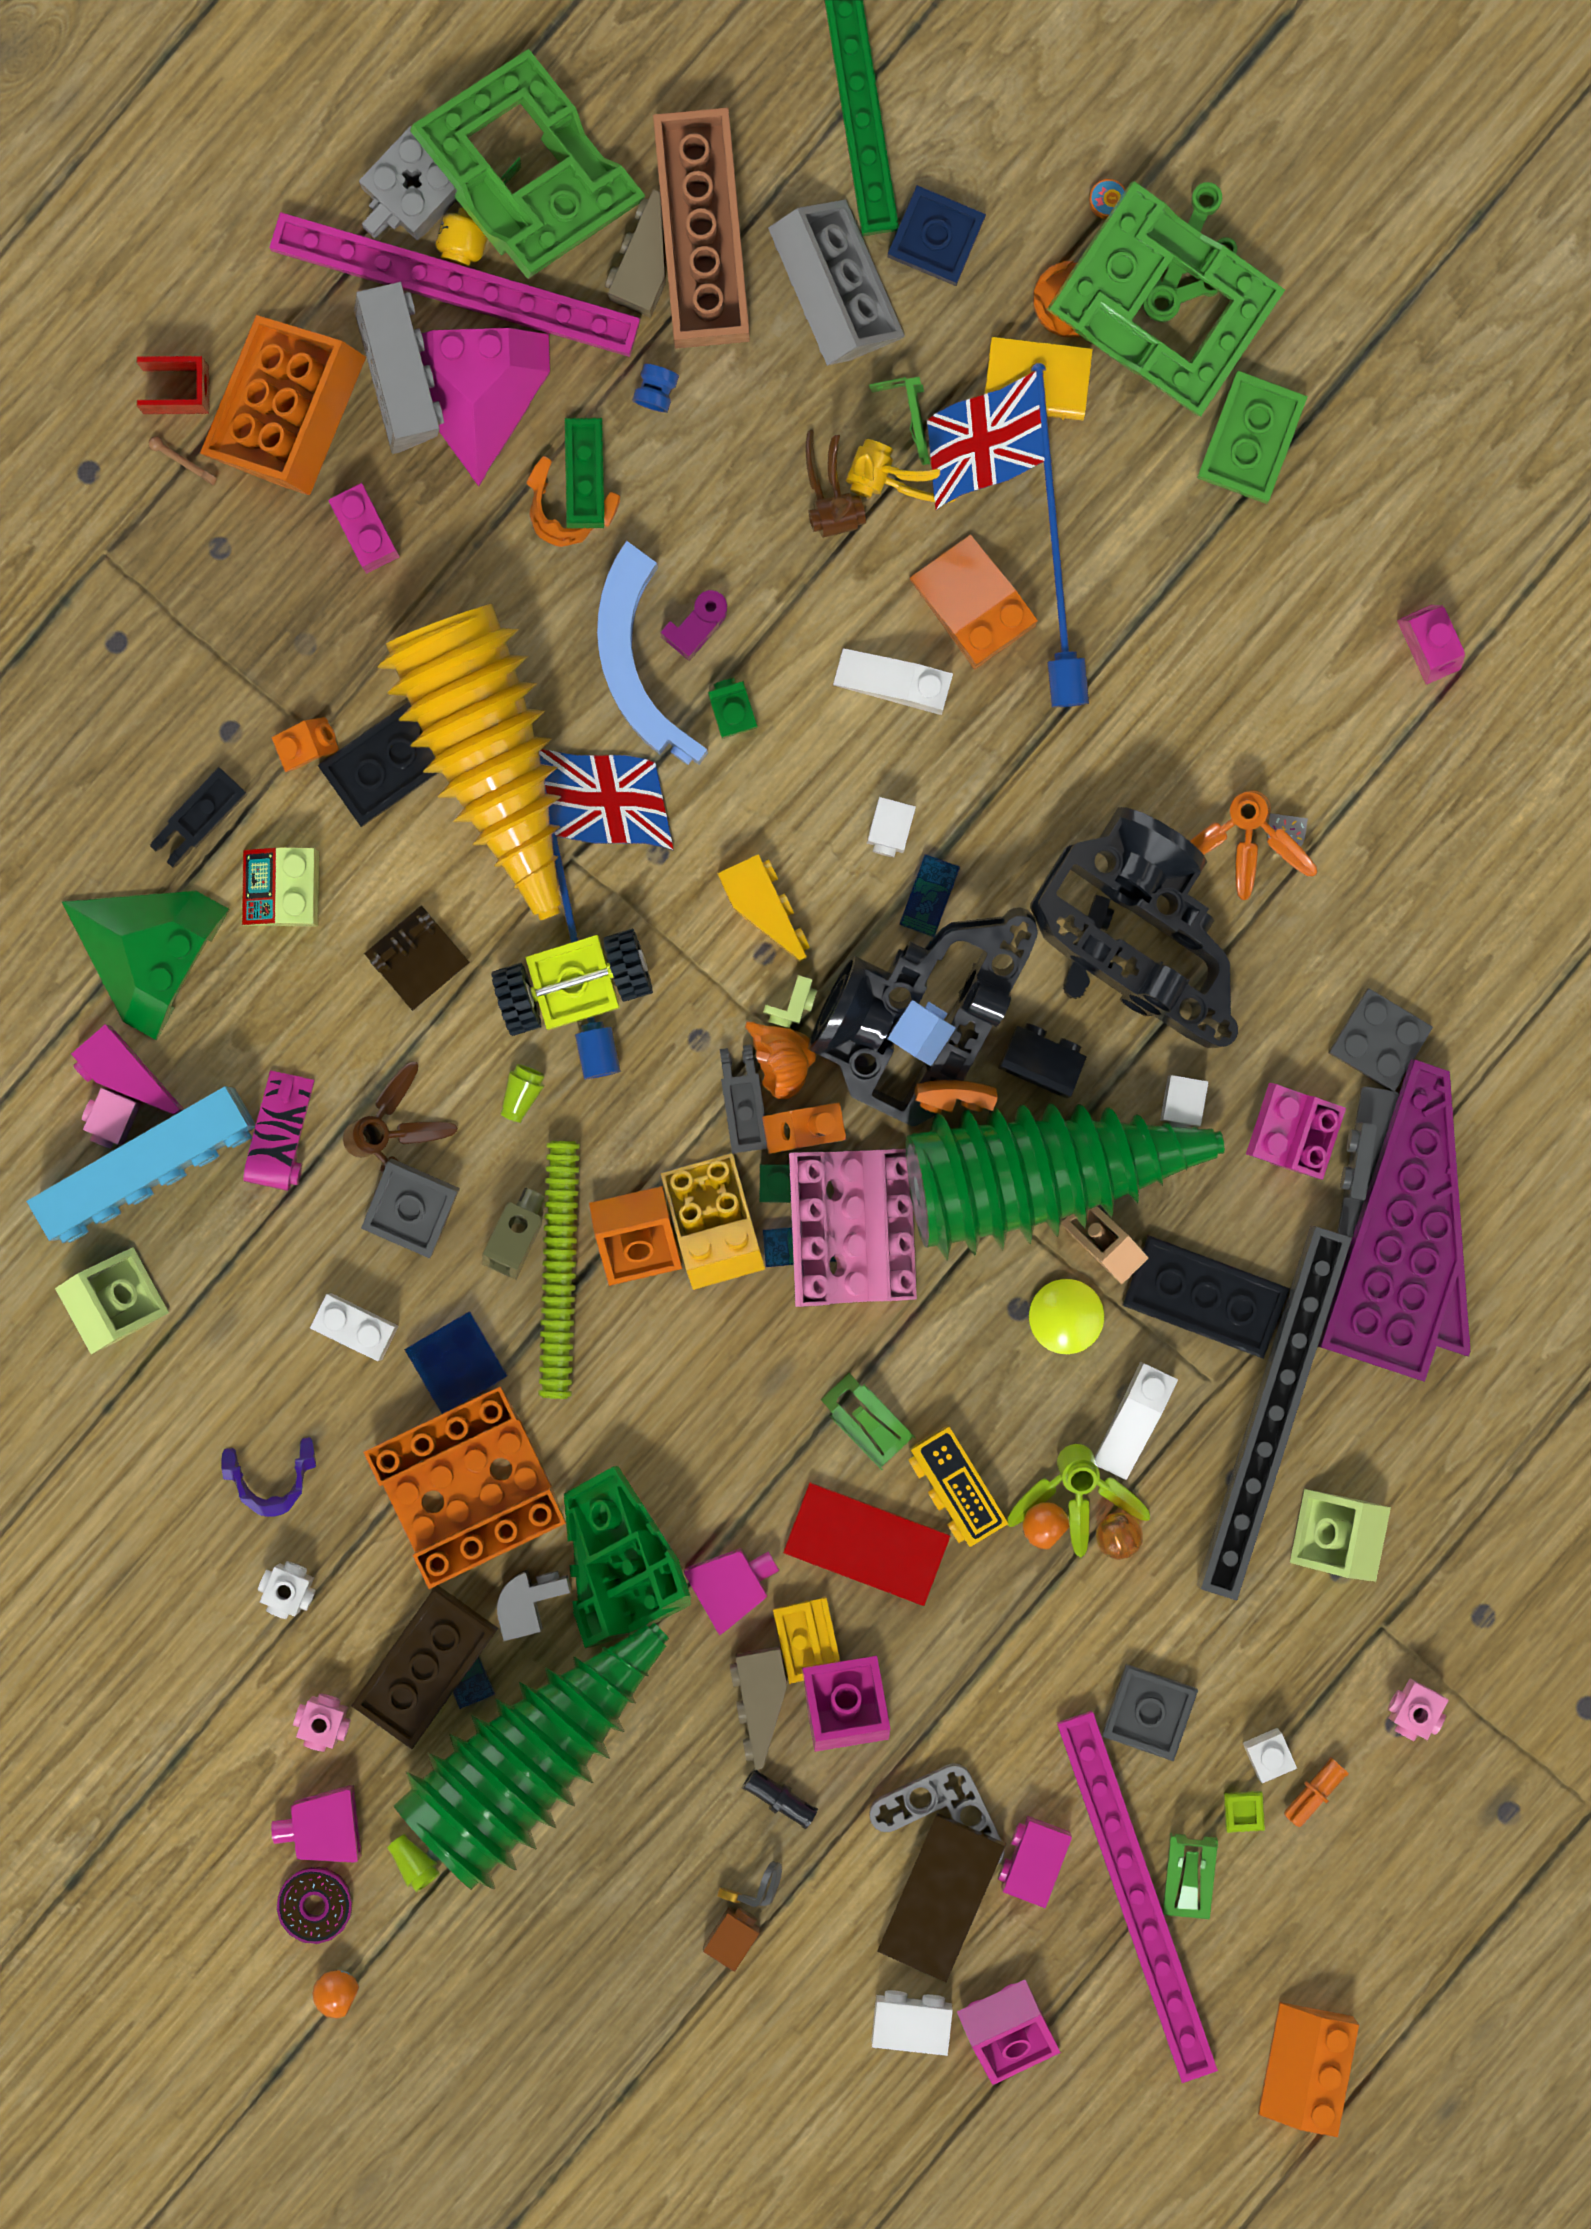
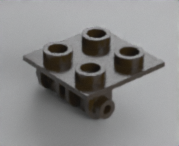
[364,905,470,1011]

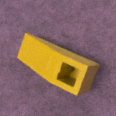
[717,854,810,962]

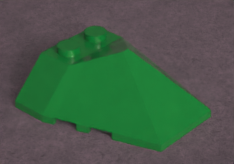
[564,1466,691,1649]

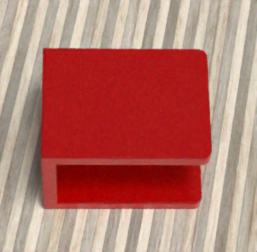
[136,356,209,414]

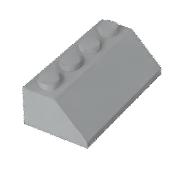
[768,200,905,366]
[354,282,444,454]

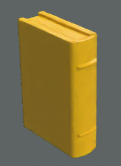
[985,337,1093,421]

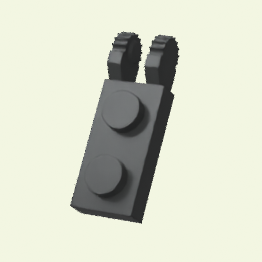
[720,1045,768,1154]

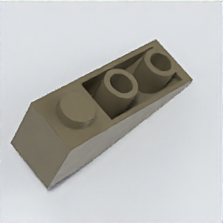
[605,189,666,318]
[730,1646,787,1770]

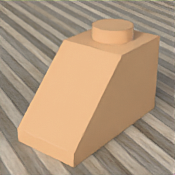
[1061,1206,1148,1284]

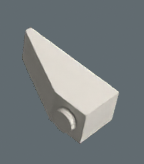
[833,648,953,715]
[1095,1362,1178,1480]

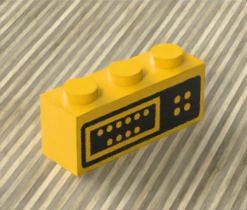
[908,1425,1008,1547]

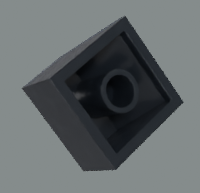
[998,1023,1087,1099]

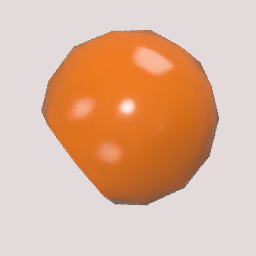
[1023,1502,1070,1550]
[312,1970,359,2019]

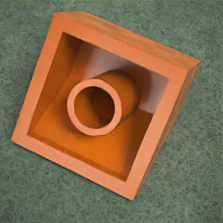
[589,1186,682,1286]

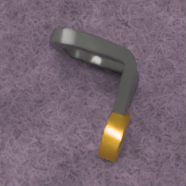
[717,1861,782,1907]

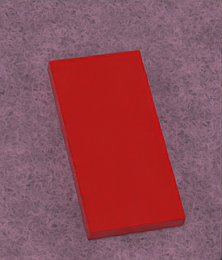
[783,1482,951,1606]

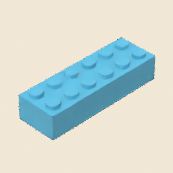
[26,1086,256,1243]

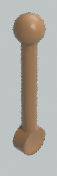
[149,437,217,485]

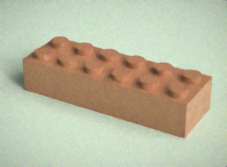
[653,108,750,349]

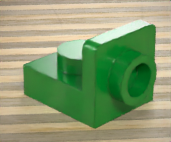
[708,678,758,739]

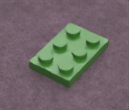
[1197,370,1308,504]

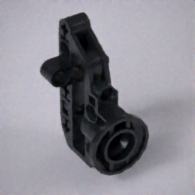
[1030,807,1238,1048]
[808,907,1038,1126]

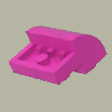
[1246,1083,1346,1180]

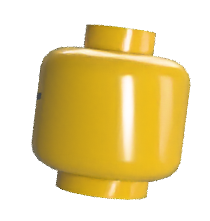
[435,208,488,267]

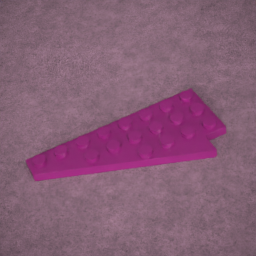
[1318,1059,1471,1382]

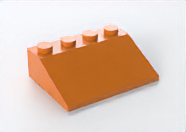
[200,315,366,496]

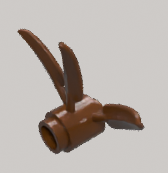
[806,430,866,538]
[343,1061,458,1174]

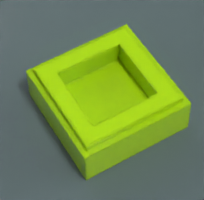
[1224,1791,1265,1833]

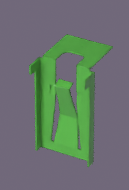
[869,377,930,465]
[821,1373,916,1470]
[1163,1833,1218,1919]

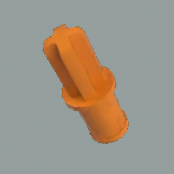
[1284,1757,1349,1827]

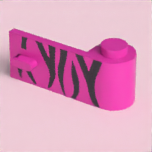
[243,1070,315,1191]

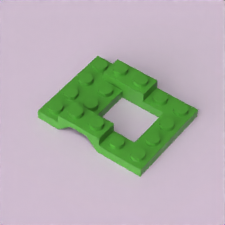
[410,49,645,279]
[1046,181,1285,417]

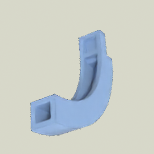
[597,541,708,765]

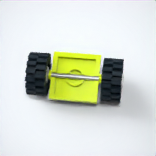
[491,928,653,1036]

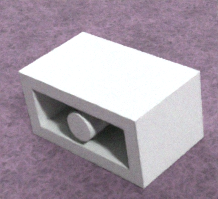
[310,1293,399,1361]
[871,1990,953,2056]

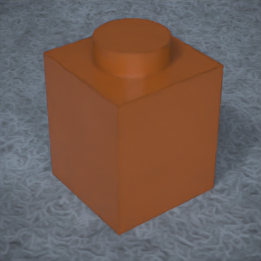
[703,1907,760,1972]

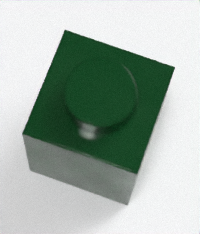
[759,1164,791,1203]

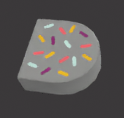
[1267,813,1308,847]

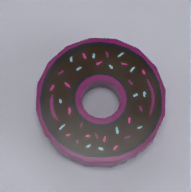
[276,1867,352,1944]

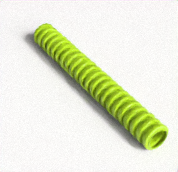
[538,1141,580,1399]

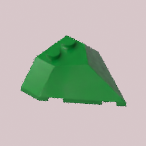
[62,891,230,1040]

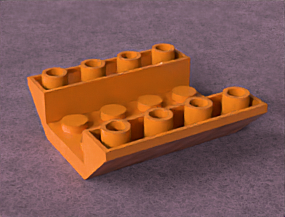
[363,1386,566,1589]

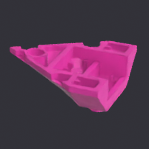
[419,328,550,487]

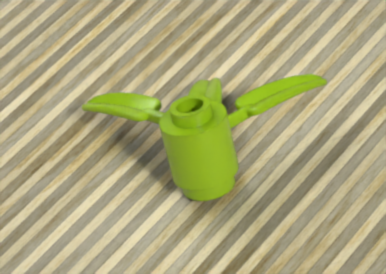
[1007,1444,1150,1558]

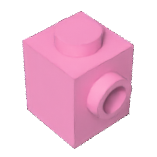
[82,1088,141,1149]

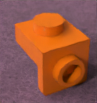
[271,717,339,772]

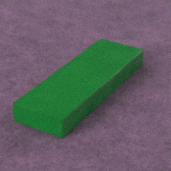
[564,418,604,528]

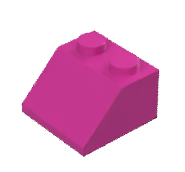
[802,1656,891,1752]
[957,1979,1061,2085]

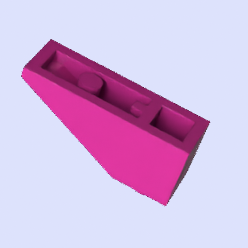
[71,1024,184,1115]

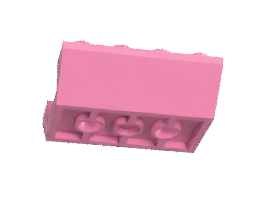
[789,1149,917,1307]

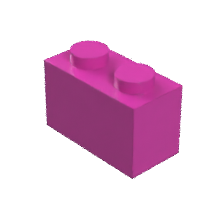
[328,483,400,574]
[998,1816,1072,1908]

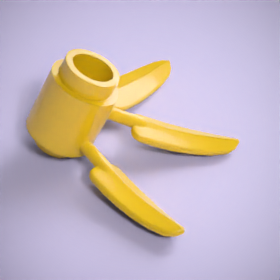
[846,439,956,503]

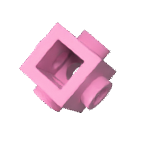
[1388,1678,1449,1741]
[293,1694,351,1752]

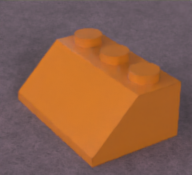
[1258,2002,1359,2137]

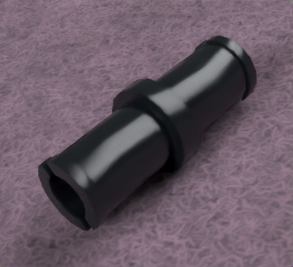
[742,1768,818,1829]

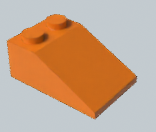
[909,534,1038,670]

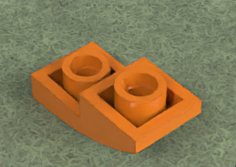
[914,1080,998,1113]

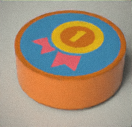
[1089,179,1125,219]

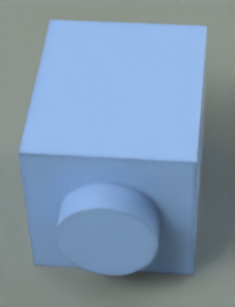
[887,1000,956,1066]

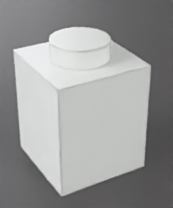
[867,797,916,857]
[1160,1075,1208,1128]
[1243,1728,1297,1783]

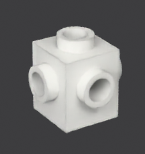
[258,1561,316,1619]

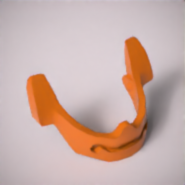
[527,456,620,547]

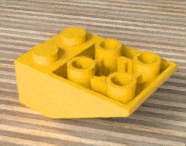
[660,1153,765,1290]

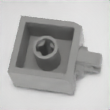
[359,126,457,240]

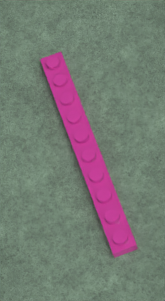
[269,212,641,357]
[1057,1710,1218,2083]

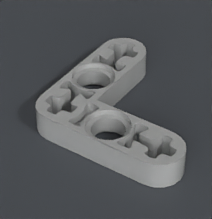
[869,1763,1004,1864]

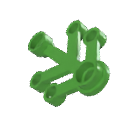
[1143,182,1237,322]

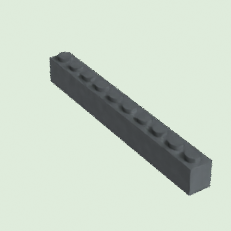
[1197,1226,1352,1601]

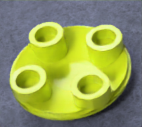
[1029,1279,1104,1354]

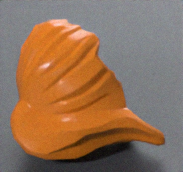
[745,1021,817,1099]

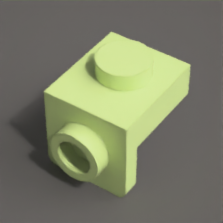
[763,975,817,1029]

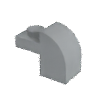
[497,1570,572,1641]

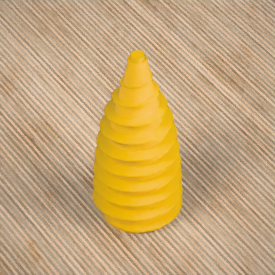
[377,604,562,921]

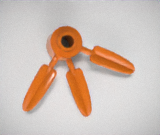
[1190,790,1317,900]

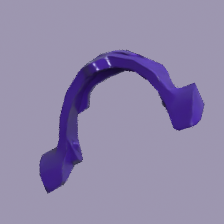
[221,1437,316,1517]

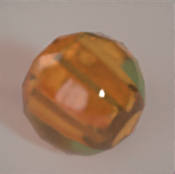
[1096,1512,1143,1560]

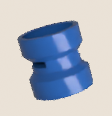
[632,364,679,413]

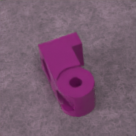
[660,590,727,662]

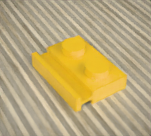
[773,1597,840,1684]

